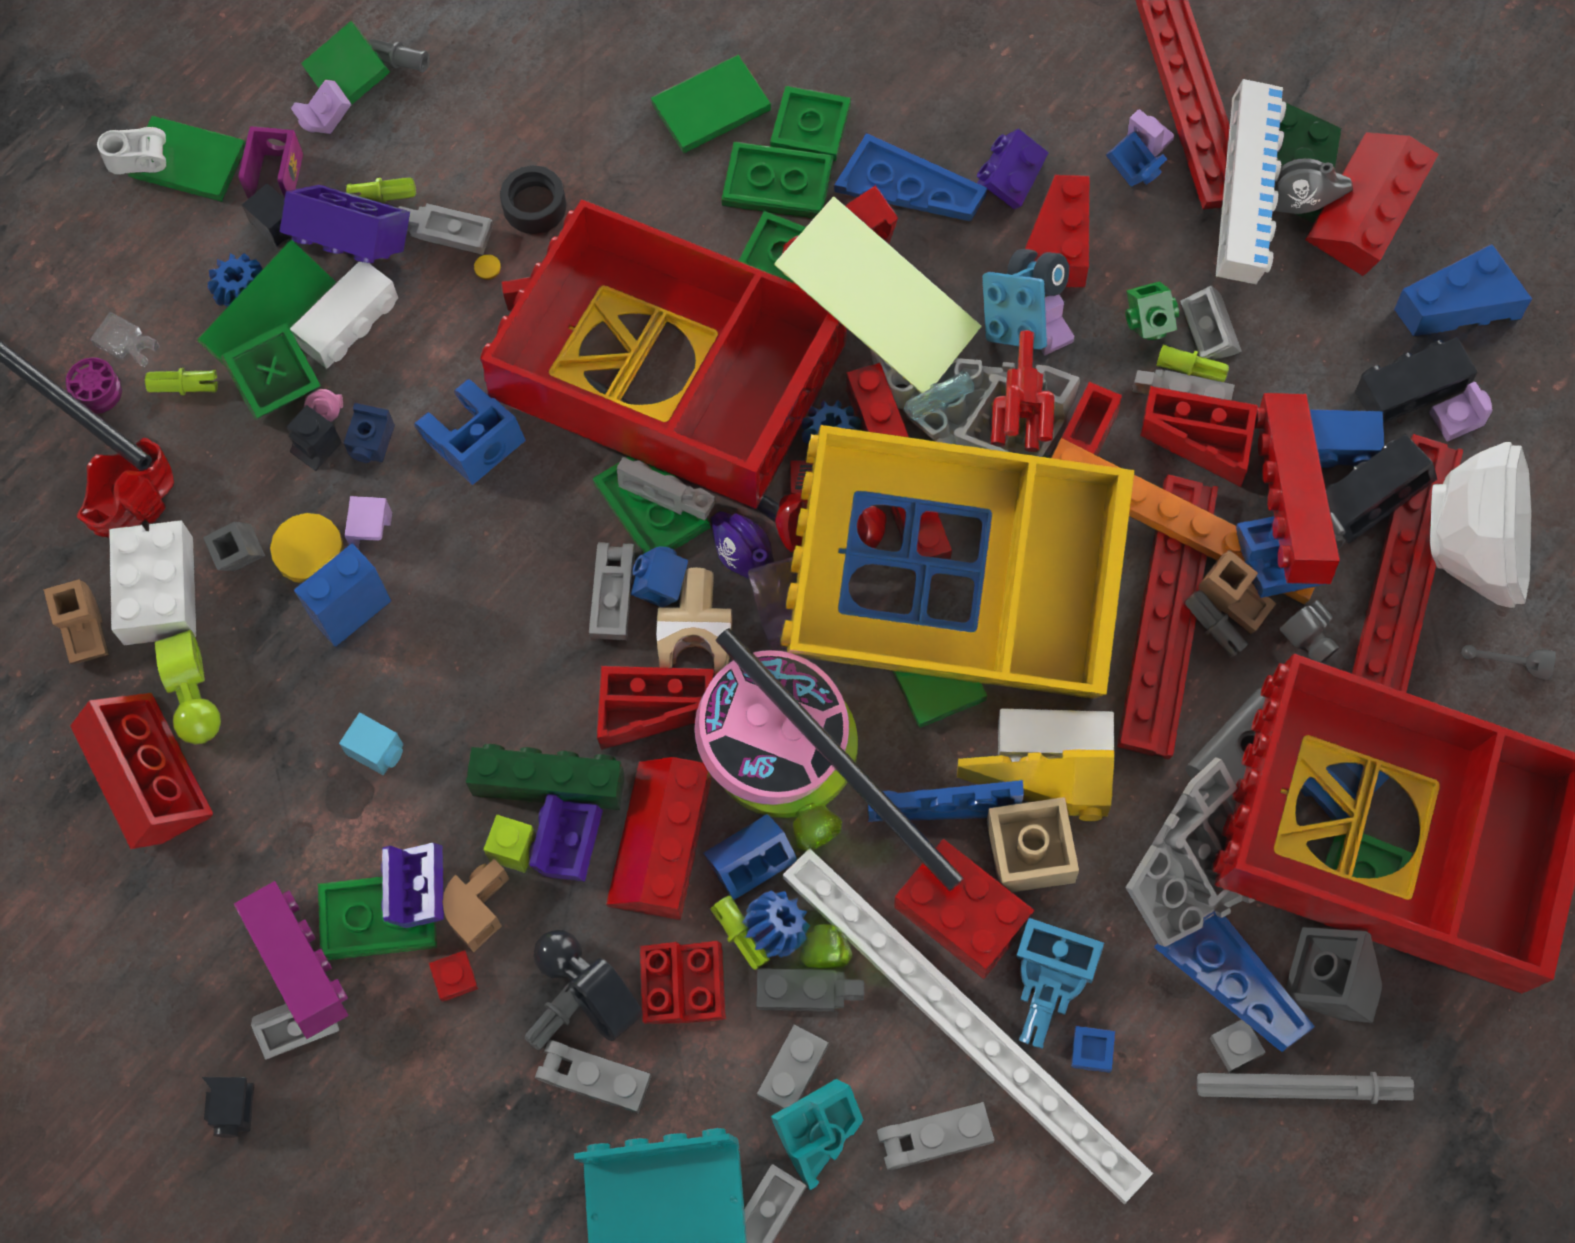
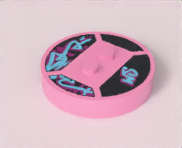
[695,650,849,805]

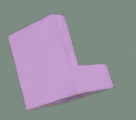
[1041,294,1074,356]
[345,496,392,549]

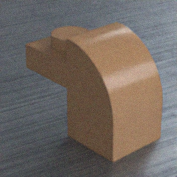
[1199,550,1276,634]
[43,579,109,665]
[443,859,509,952]

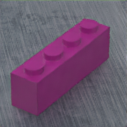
[234,881,349,1039]

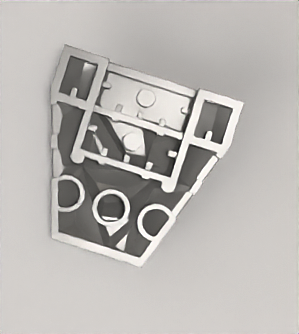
[903,358,1080,458]
[1126,757,1255,947]

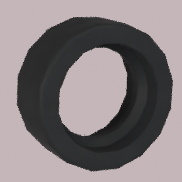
[500,165,567,234]

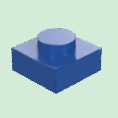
[1071,1026,1115,1073]

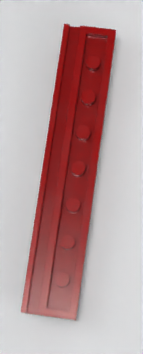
[1135,0,1230,210]
[1352,434,1463,693]
[1117,474,1218,760]

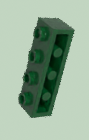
[466,744,625,810]

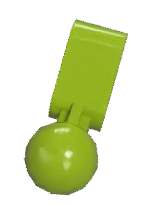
[155,630,221,745]

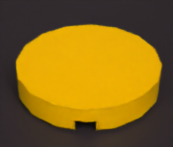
[270,513,344,583]

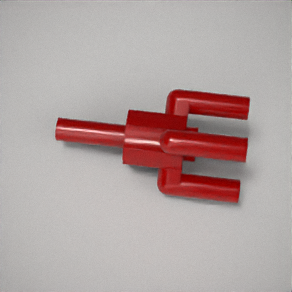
[991,330,1055,452]

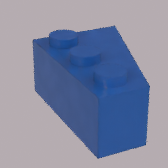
[1394,244,1532,336]

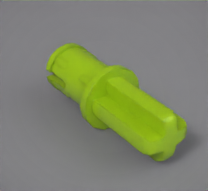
[346,177,416,204]
[1156,344,1229,382]
[145,368,218,395]
[710,895,770,970]

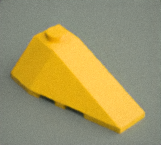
[957,749,1114,821]

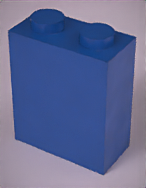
[294,543,391,647]

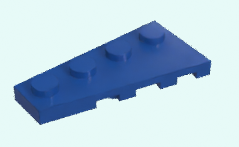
[834,133,987,221]
[868,780,1024,822]
[1154,911,1315,1052]

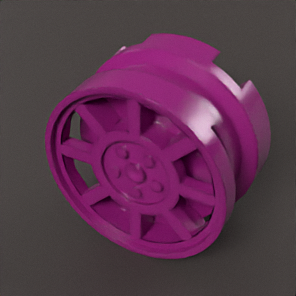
[65,357,122,414]

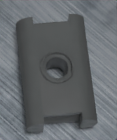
[1185,688,1265,812]

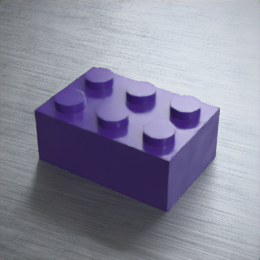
[280,185,410,263]

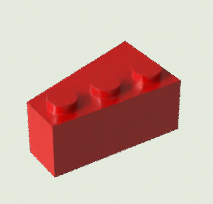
[1140,386,1258,487]

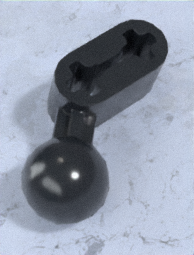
[533,930,643,1041]

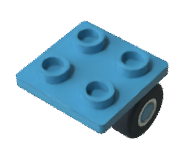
[982,249,1069,350]

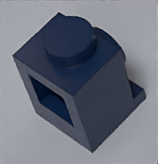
[343,403,395,463]

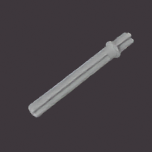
[1196,1072,1414,1104]

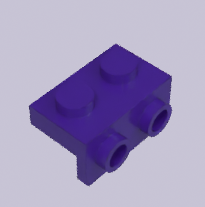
[977,129,1049,210]
[529,794,603,882]
[381,843,444,928]

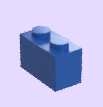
[1310,410,1384,468]

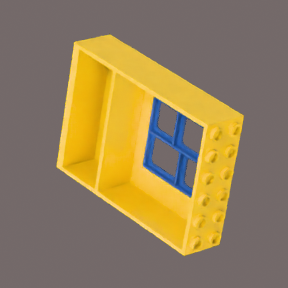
[781,425,1135,699]

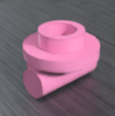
[304,389,343,422]

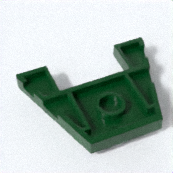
[1277,101,1342,223]

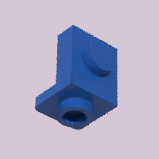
[1106,131,1167,187]

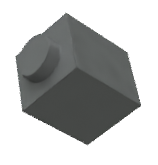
[203,522,265,571]

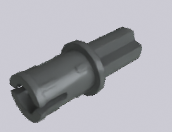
[368,39,430,73]
[1185,590,1249,658]
[525,980,580,1050]

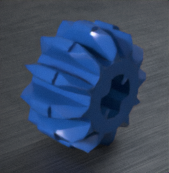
[207,253,263,308]
[802,399,861,444]
[742,890,810,958]

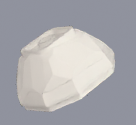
[1430,442,1531,608]

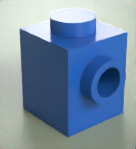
[631,546,688,608]

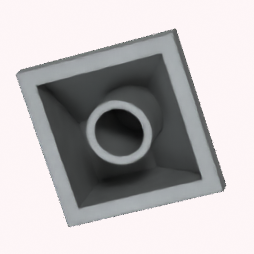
[1285,927,1383,1023]

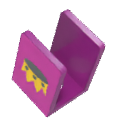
[239,126,303,199]

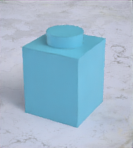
[339,712,403,775]

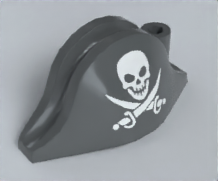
[1274,158,1353,214]

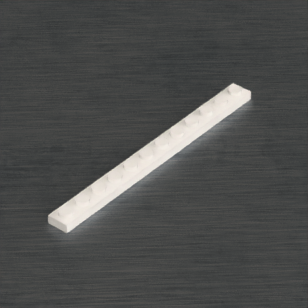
[783,848,1153,1205]

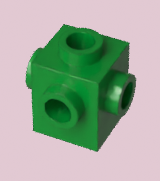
[1125,281,1179,340]

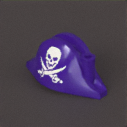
[711,511,778,587]

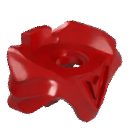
[77,438,174,538]
[775,493,886,553]

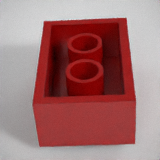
[894,839,1035,979]

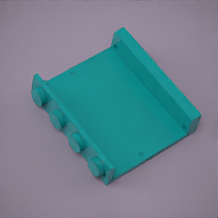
[574,1128,747,1243]

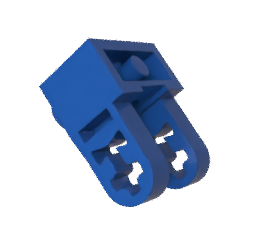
[414,379,526,485]

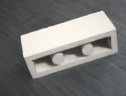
[290,261,398,369]
[998,709,1114,762]

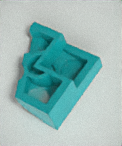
[771,1079,864,1190]

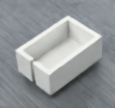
[109,520,196,645]

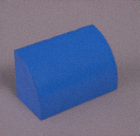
[703,814,798,900]

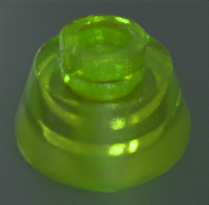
[793,803,842,851]
[800,925,853,968]

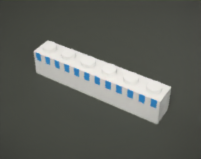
[1216,79,1286,284]

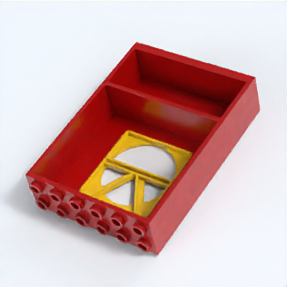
[480,199,847,509]
[1212,654,1575,994]

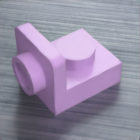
[291,80,352,134]
[1127,109,1174,157]
[1429,382,1492,442]

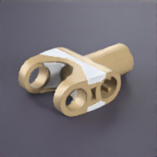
[656,568,733,676]

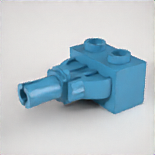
[1017,918,1104,1049]

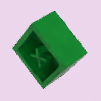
[221,322,321,420]

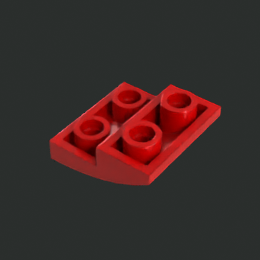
[640,941,726,1024]

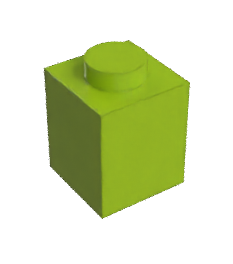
[483,815,536,873]

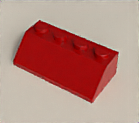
[1305,132,1439,276]
[70,693,213,849]
[606,757,712,920]

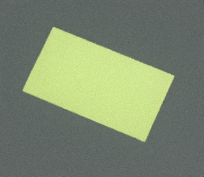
[774,196,982,397]

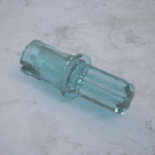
[904,371,974,421]

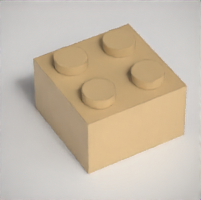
[987,797,1079,892]

